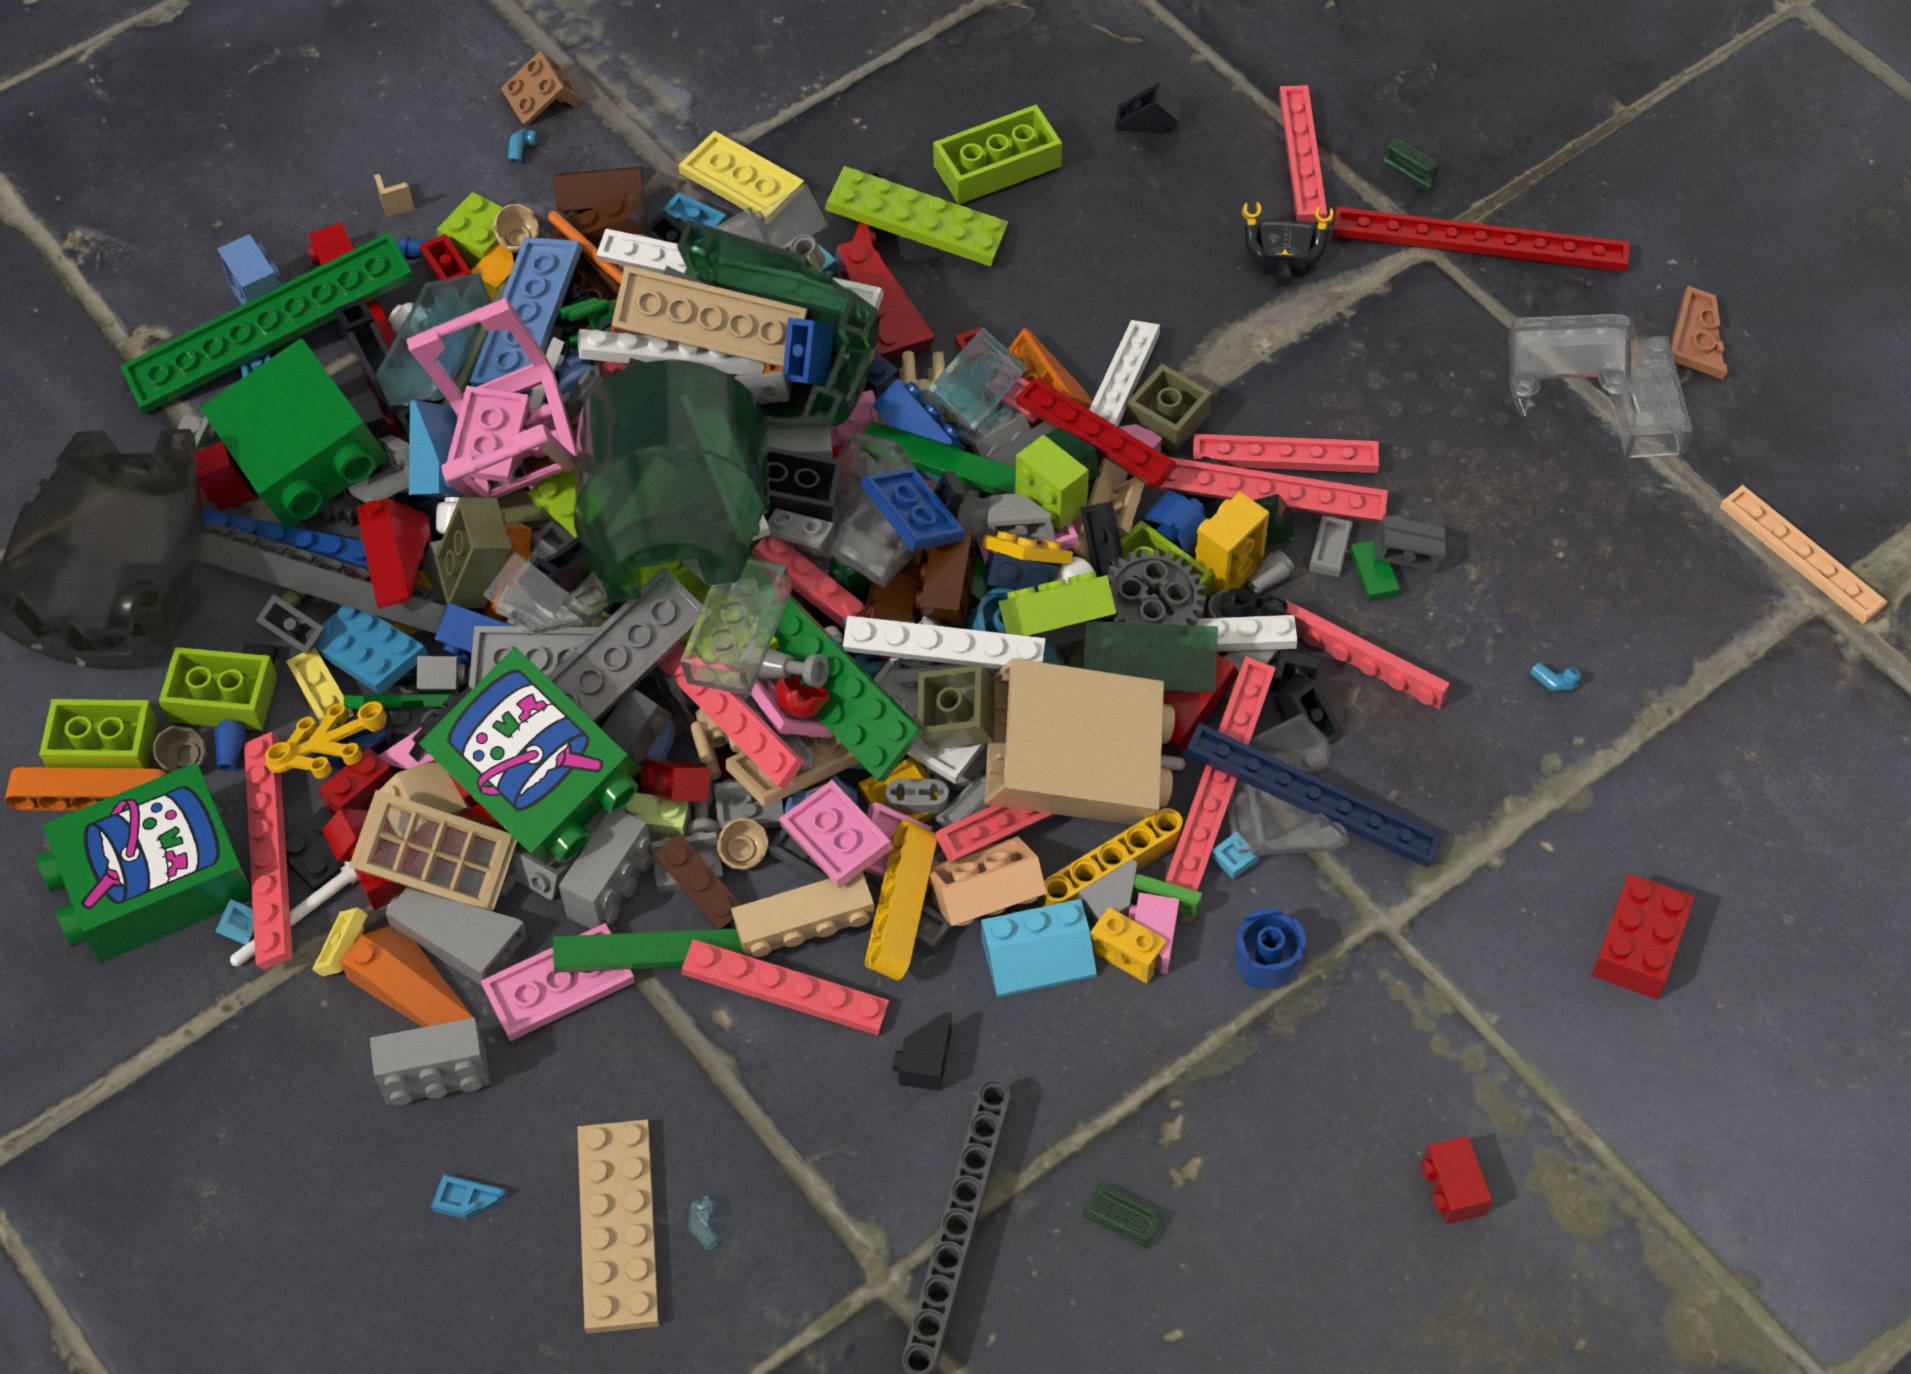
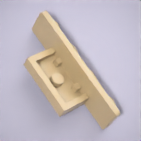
[1073,457,1144,566]

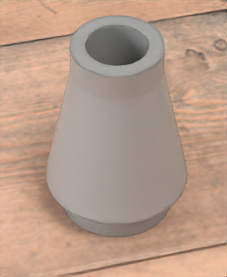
[1247,550,1294,595]

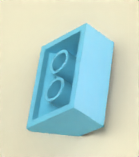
[981,899,1097,998]

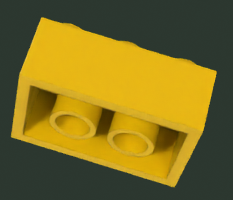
[1195,491,1269,597]

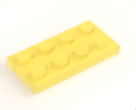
[678,131,805,224]

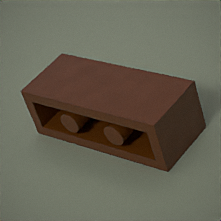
[863,564,920,659]

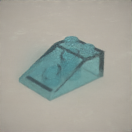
[926,328,1028,433]

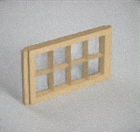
[349,790,517,912]

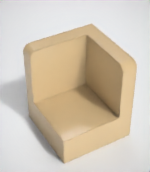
[374,174,415,218]

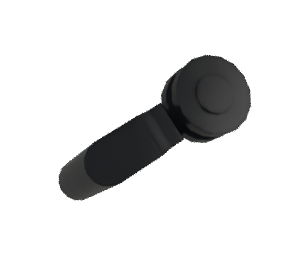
[1220,588,1288,617]

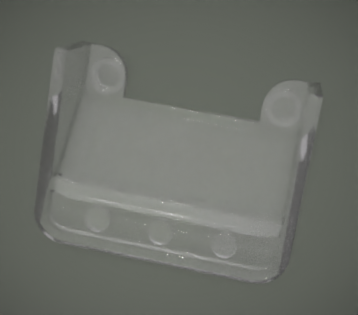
[1227,714,1350,856]

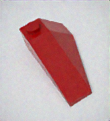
[357,498,432,610]

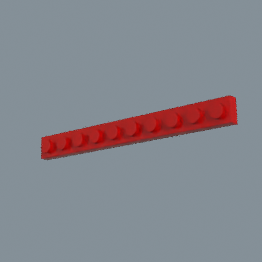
[1332,207,1630,272]

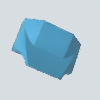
[662,192,727,242]

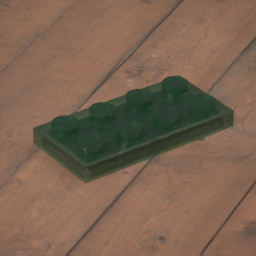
[1084,621,1218,693]

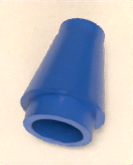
[214,720,247,771]

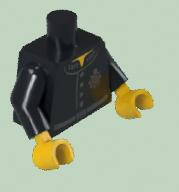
[1242,202,1333,286]

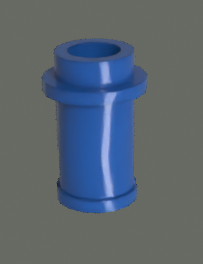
[397,236,428,259]

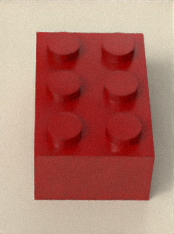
[1592,873,1694,1000]

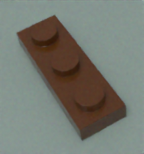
[654,832,741,929]

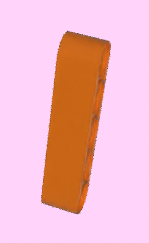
[4,767,168,811]

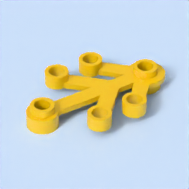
[265,701,387,779]

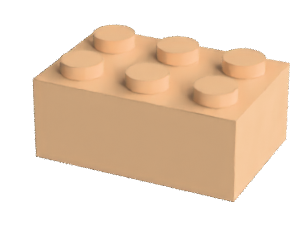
[928,836,1047,926]

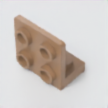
[501,51,583,126]

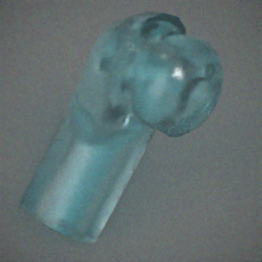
[688,1197,721,1251]

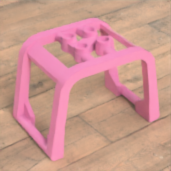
[406,297,581,498]

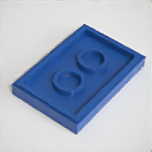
[861,468,966,551]

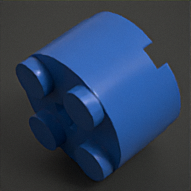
[1138,490,1206,556]
[1234,908,1306,988]

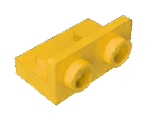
[1090,908,1166,984]

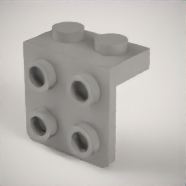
[953,402,1031,458]
[348,435,409,503]

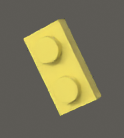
[312,907,368,977]

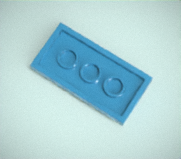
[313,606,429,695]

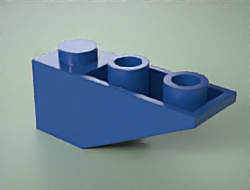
[872,379,966,451]

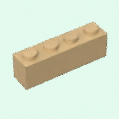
[731,871,875,957]

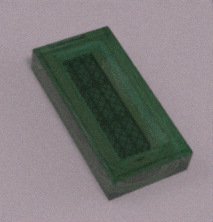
[1384,135,1439,188]
[1084,1183,1164,1249]

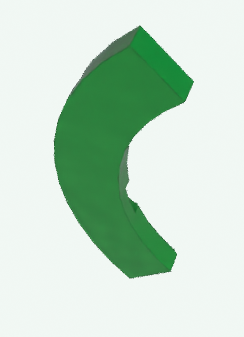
[344,693,461,709]

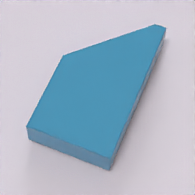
[431,1174,507,1220]

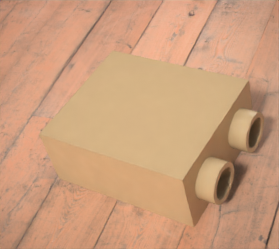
[984,658,1175,825]

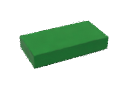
[1350,540,1400,601]

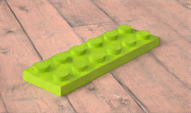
[825,166,1008,267]

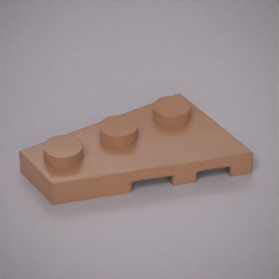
[1666,286,1728,380]

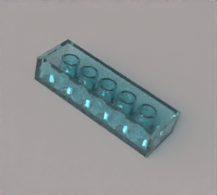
[376,273,492,406]

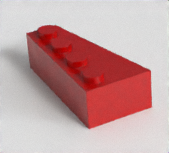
[835,237,935,362]

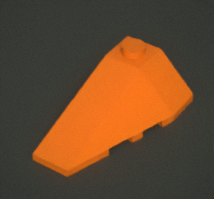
[340,926,473,1027]

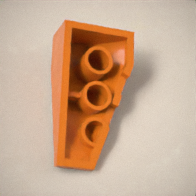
[1007,327,1093,429]

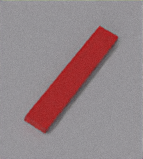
[1015,377,1177,490]

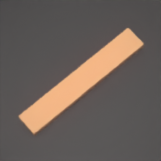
[1720,485,1888,625]

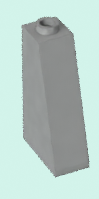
[385,888,528,986]

